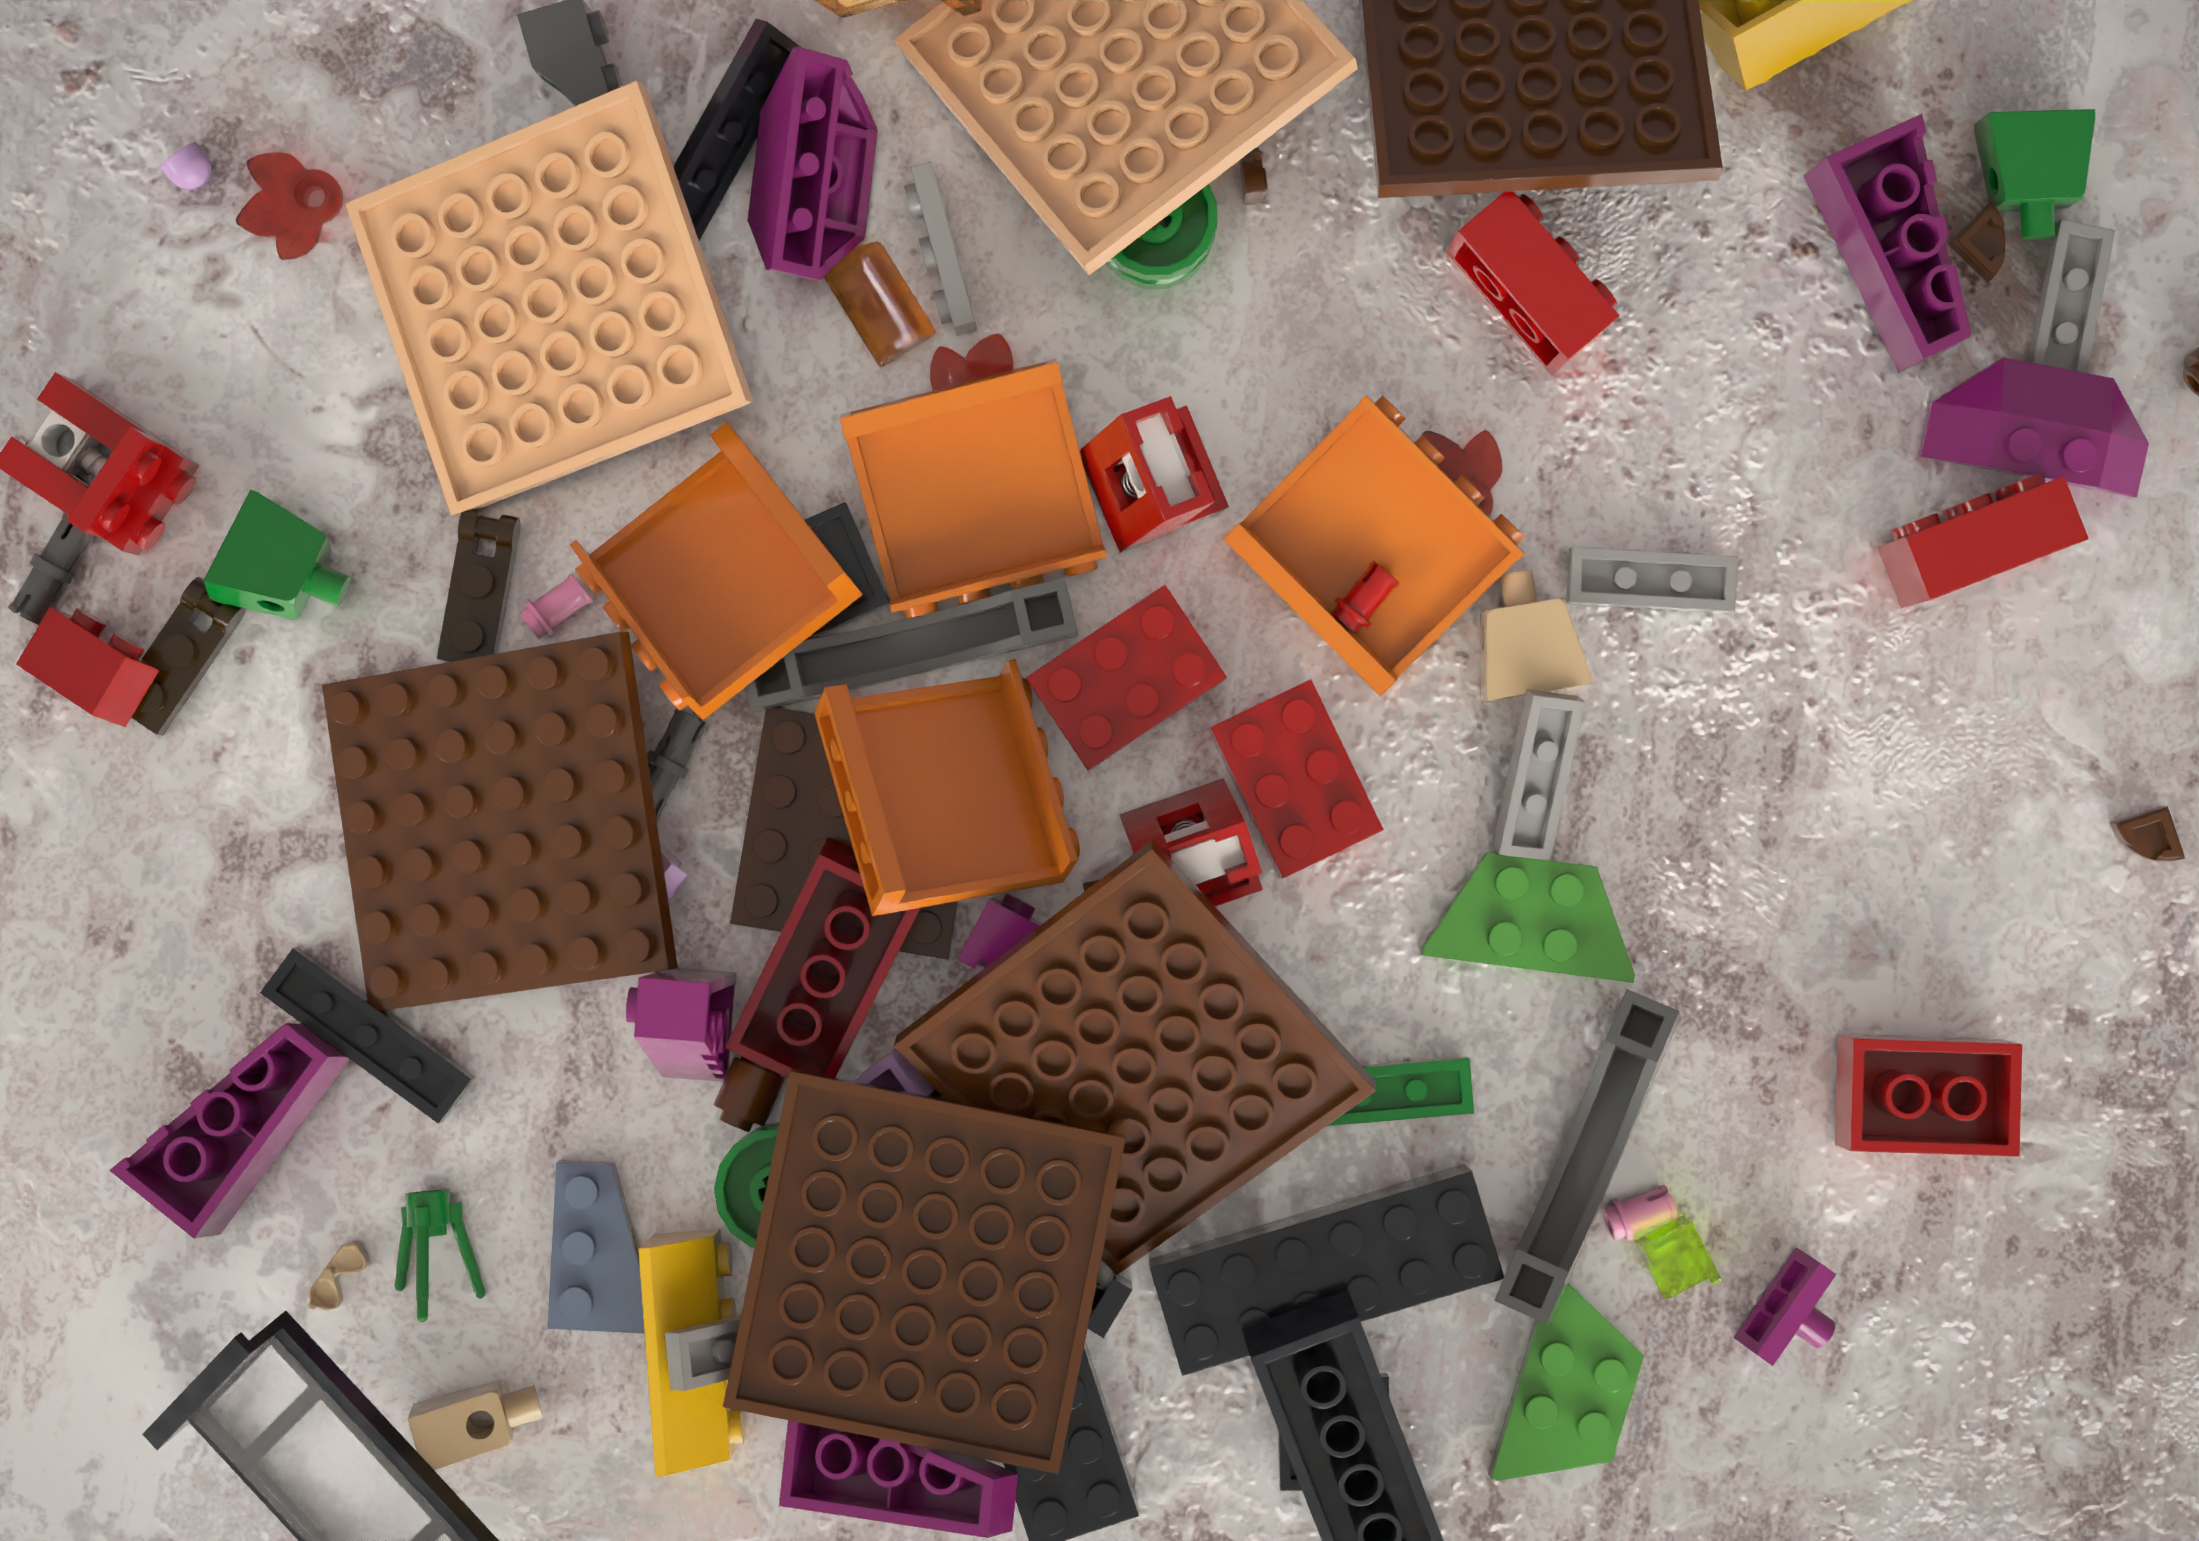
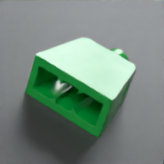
[1974,109,2095,241]
[204,489,351,620]

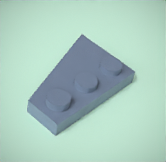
[547,1160,645,1334]

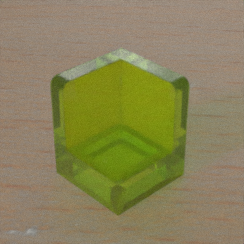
[1633,1215,1722,1299]

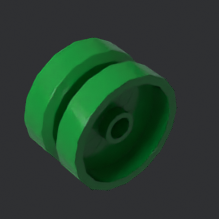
[1106,184,1217,289]
[714,1122,780,1248]

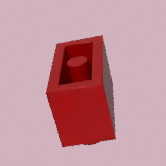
[16,607,159,727]

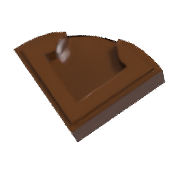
[1239,147,1268,204]
[1948,202,2005,282]
[2109,806,2185,861]

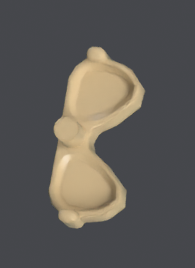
[308,1241,369,1311]

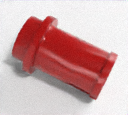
[1331,560,1400,633]

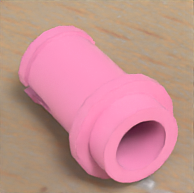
[519,573,593,639]
[1602,1185,1678,1241]

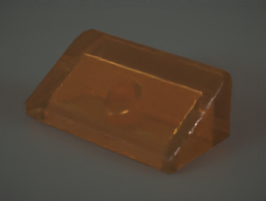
[824,241,936,368]

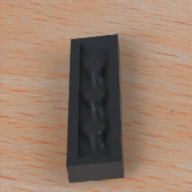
[673,18,801,241]
[260,947,476,1124]

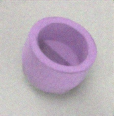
[160,142,211,190]

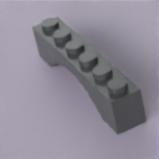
[517,0,623,106]
[745,578,1078,712]
[1494,989,1680,1324]

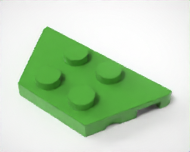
[1421,852,1635,983]
[1488,1284,1644,1481]

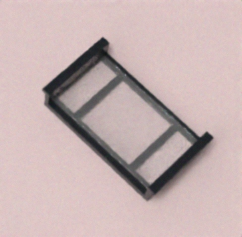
[142,1311,499,1541]

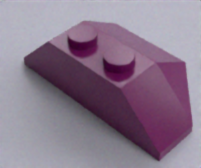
[747,47,878,281]
[1918,357,2149,498]

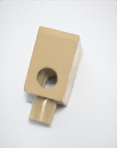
[1480,570,1592,703]
[408,1380,543,1470]

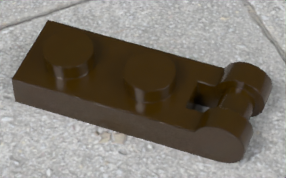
[436,510,520,662]
[131,577,246,736]

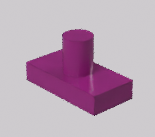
[1734,1247,1837,1366]

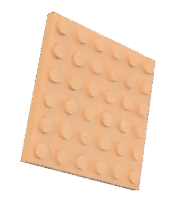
[894,0,1358,275]
[345,80,753,516]

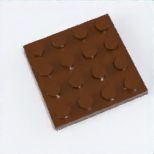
[730,707,958,960]

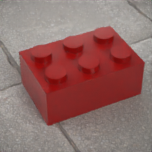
[1446,191,1620,376]
[1878,472,2089,608]
[1026,585,1227,772]
[1208,679,1384,879]
[1835,1034,2022,1157]

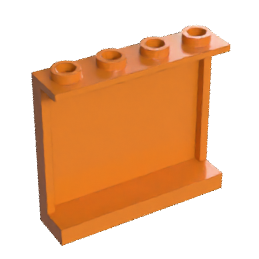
[839,359,1107,618]
[1223,395,1525,697]
[570,421,863,720]
[814,659,1080,916]

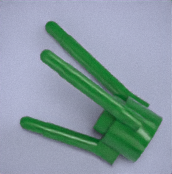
[394,1189,486,1322]

